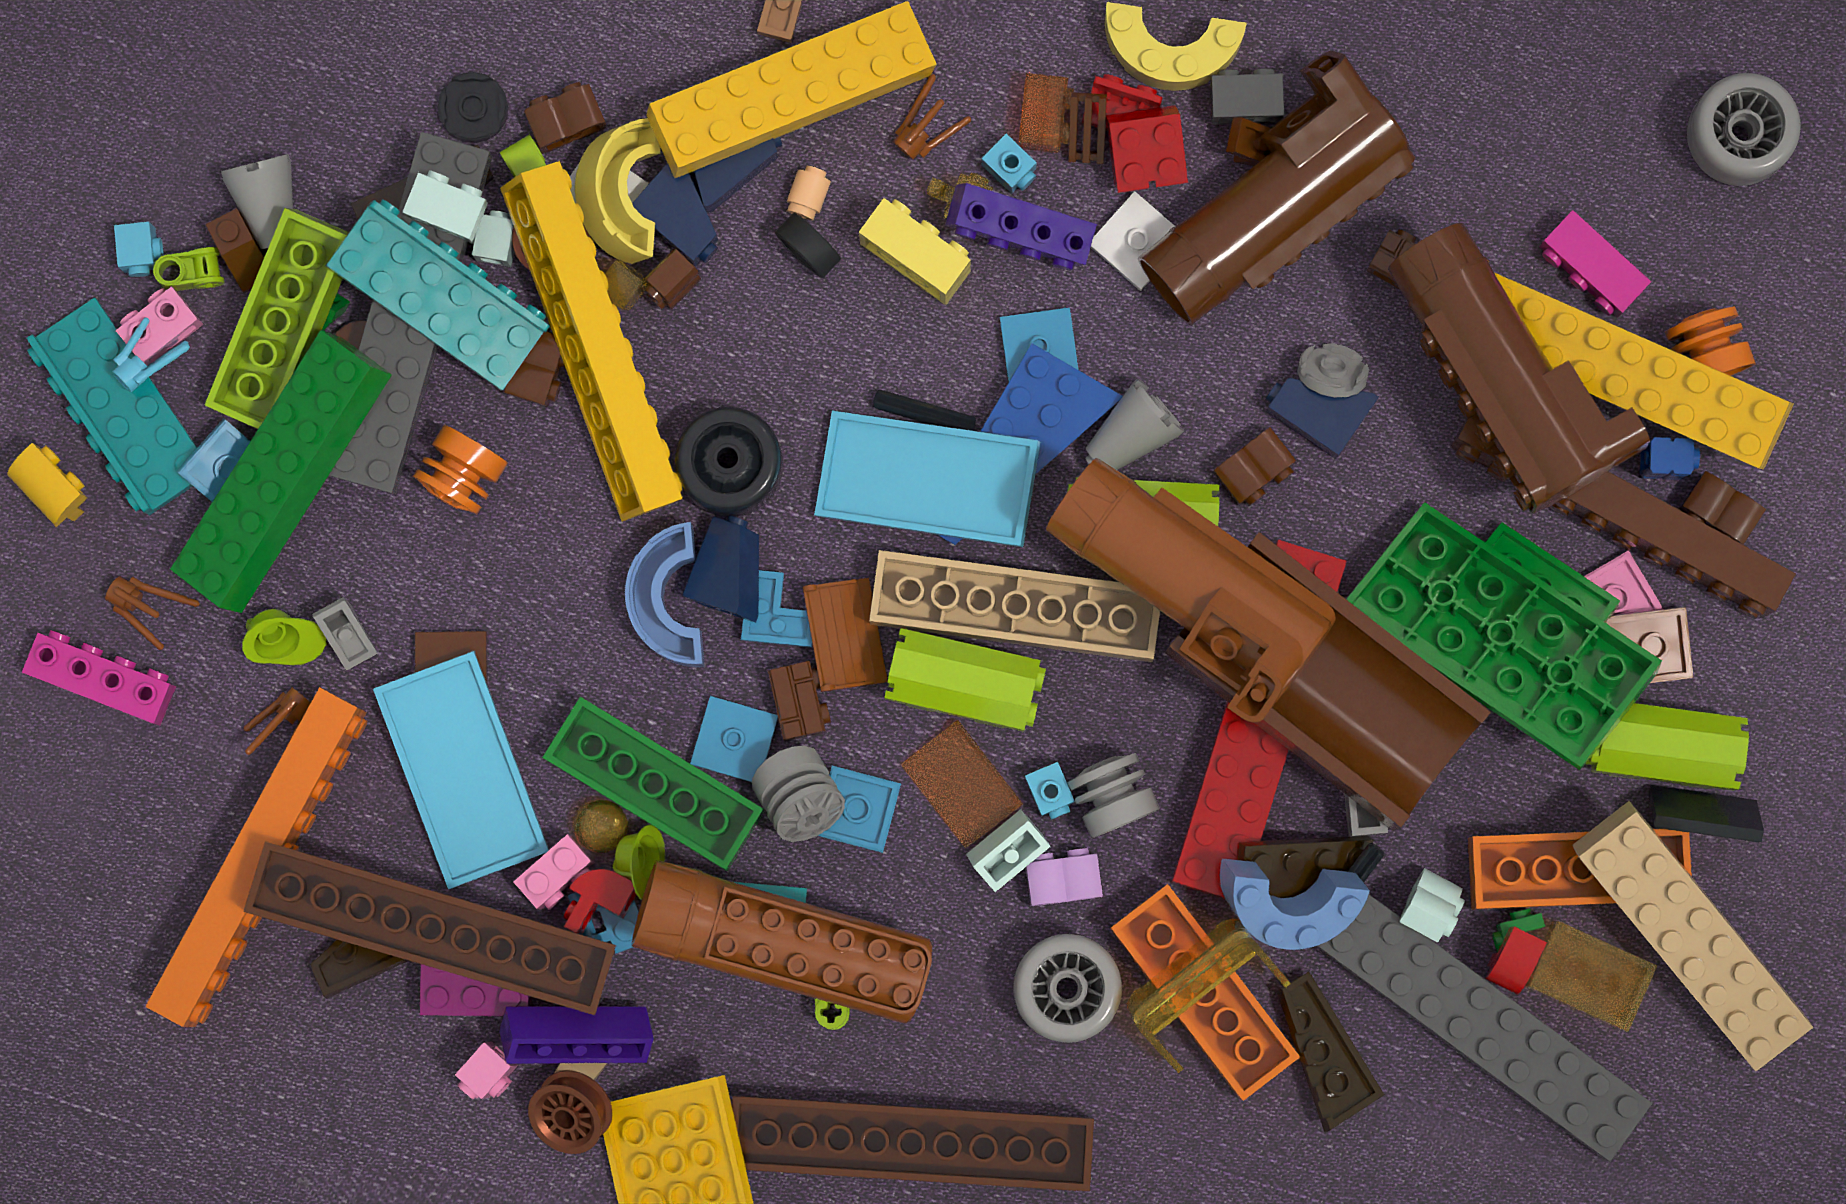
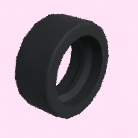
[775,213,841,278]

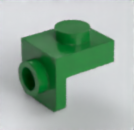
[1492,908,1545,953]

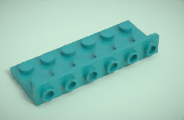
[325,199,550,391]
[26,297,198,516]

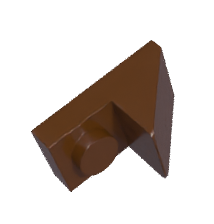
[1226,117,1271,166]

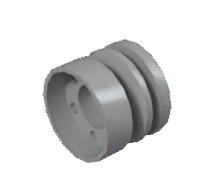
[752,746,845,842]
[1067,753,1160,839]

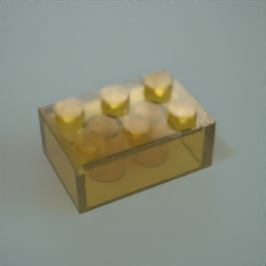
[1525,921,1657,1032]

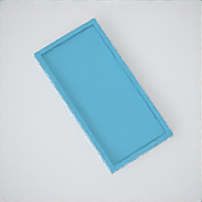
[814,411,1041,547]
[373,651,549,889]

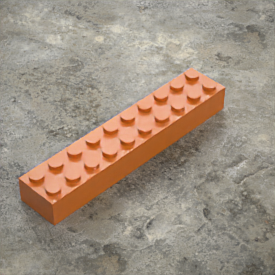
[145,687,368,1027]

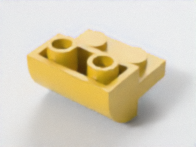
[7,443,87,527]

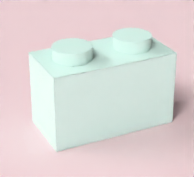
[402,170,488,242]
[966,809,1051,892]

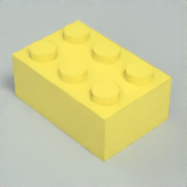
[859,198,971,305]

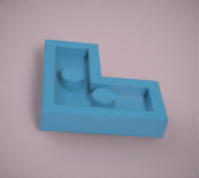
[741,570,813,648]

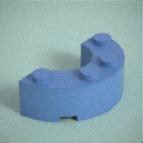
[625,522,705,667]
[1220,858,1370,950]

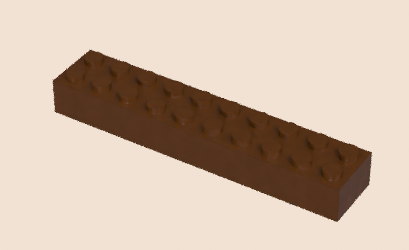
[1450,417,1796,619]
[243,841,616,1015]
[732,1095,1094,1192]

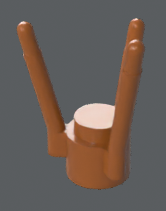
[892,74,971,160]
[105,576,200,650]
[244,687,311,755]

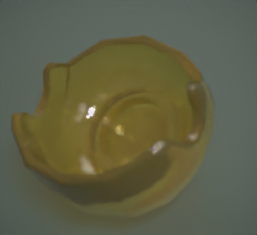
[572,799,628,853]

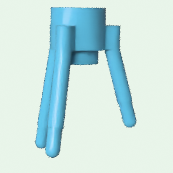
[112,318,190,393]

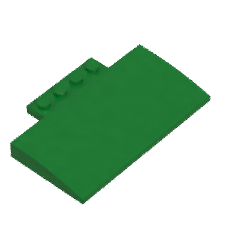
[1346,502,1662,770]

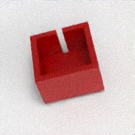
[1106,105,1188,193]

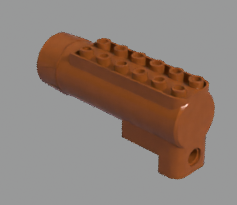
[1046,458,1336,722]
[631,860,932,1024]

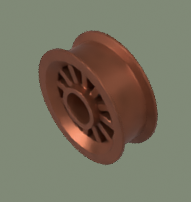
[528,1071,612,1154]

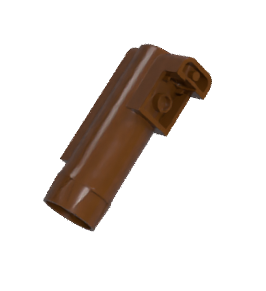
[1138,51,1415,326]
[1388,223,1650,514]

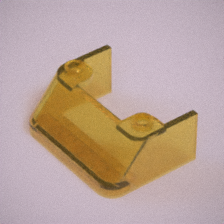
[1127,919,1291,1073]

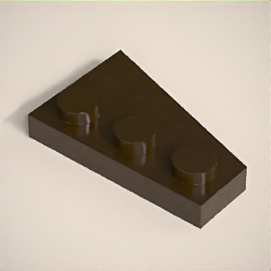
[310,939,409,999]

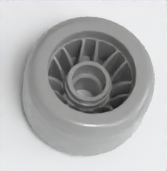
[1687,73,1801,186]
[1013,934,1122,1043]

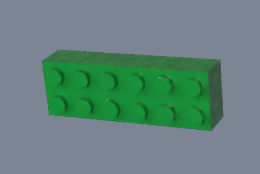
[542,697,765,871]

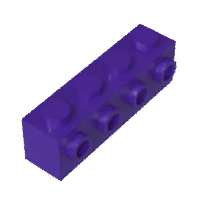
[945,183,1097,270]
[499,1006,654,1064]

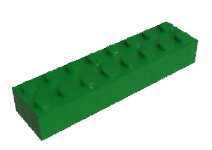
[170,330,392,613]

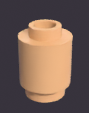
[786,166,831,221]

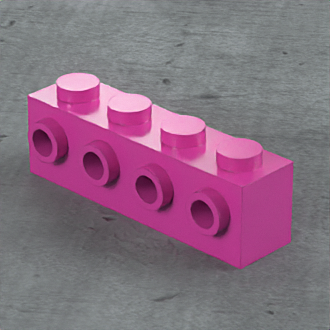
[22,630,176,726]

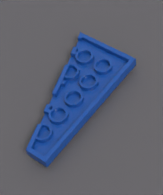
[939,343,1123,545]

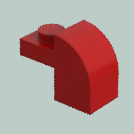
[563,869,637,935]
[1485,926,1547,995]

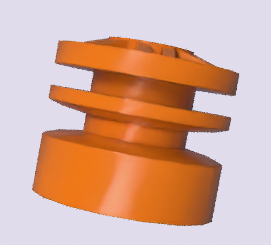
[1665,306,1756,376]
[413,425,508,515]

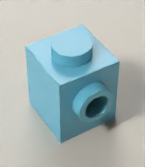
[981,134,1037,194]
[114,222,164,277]
[1025,762,1075,820]

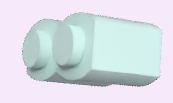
[1399,868,1465,942]

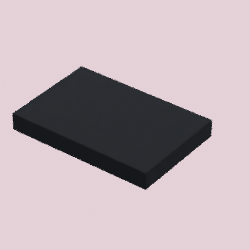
[1648,785,1764,842]

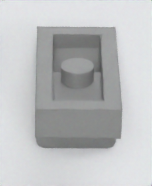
[312,597,378,671]

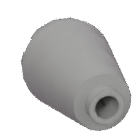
[221,154,293,250]
[1085,379,1185,470]

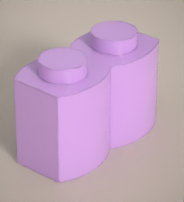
[1025,848,1103,906]

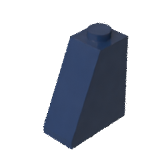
[694,137,782,213]
[632,163,719,267]
[1265,378,1379,459]
[683,515,759,623]

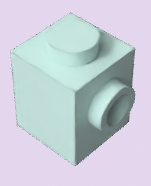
[470,210,514,267]

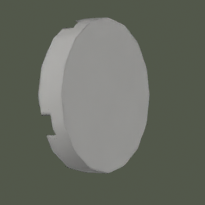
[1297,343,1369,397]

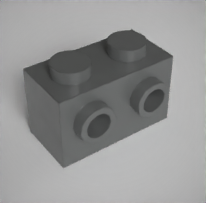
[1210,69,1284,125]

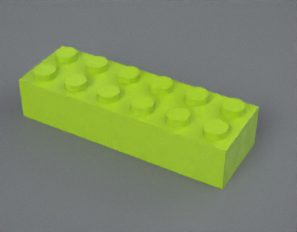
[205,208,349,429]

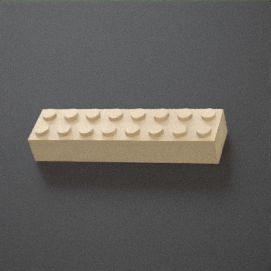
[869,550,1160,662]
[1572,801,1813,1071]

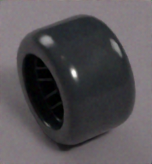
[675,406,783,517]

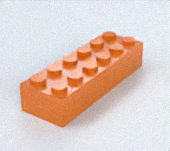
[1468,829,1692,910]
[1109,884,1300,1101]

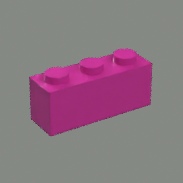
[1539,210,1651,318]

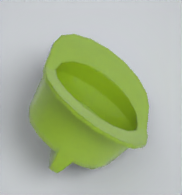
[242,609,326,665]
[613,825,665,900]

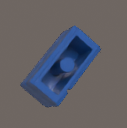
[1639,437,1700,480]

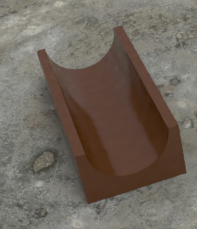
[1165,532,1491,831]

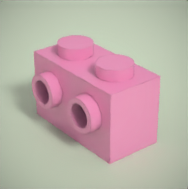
[116,286,204,366]
[514,834,594,910]
[455,1042,518,1099]

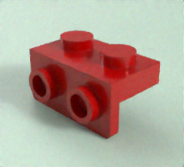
[1082,74,1163,131]

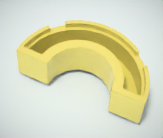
[1105,2,1247,91]
[575,118,661,264]

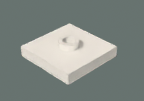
[1090,191,1176,291]

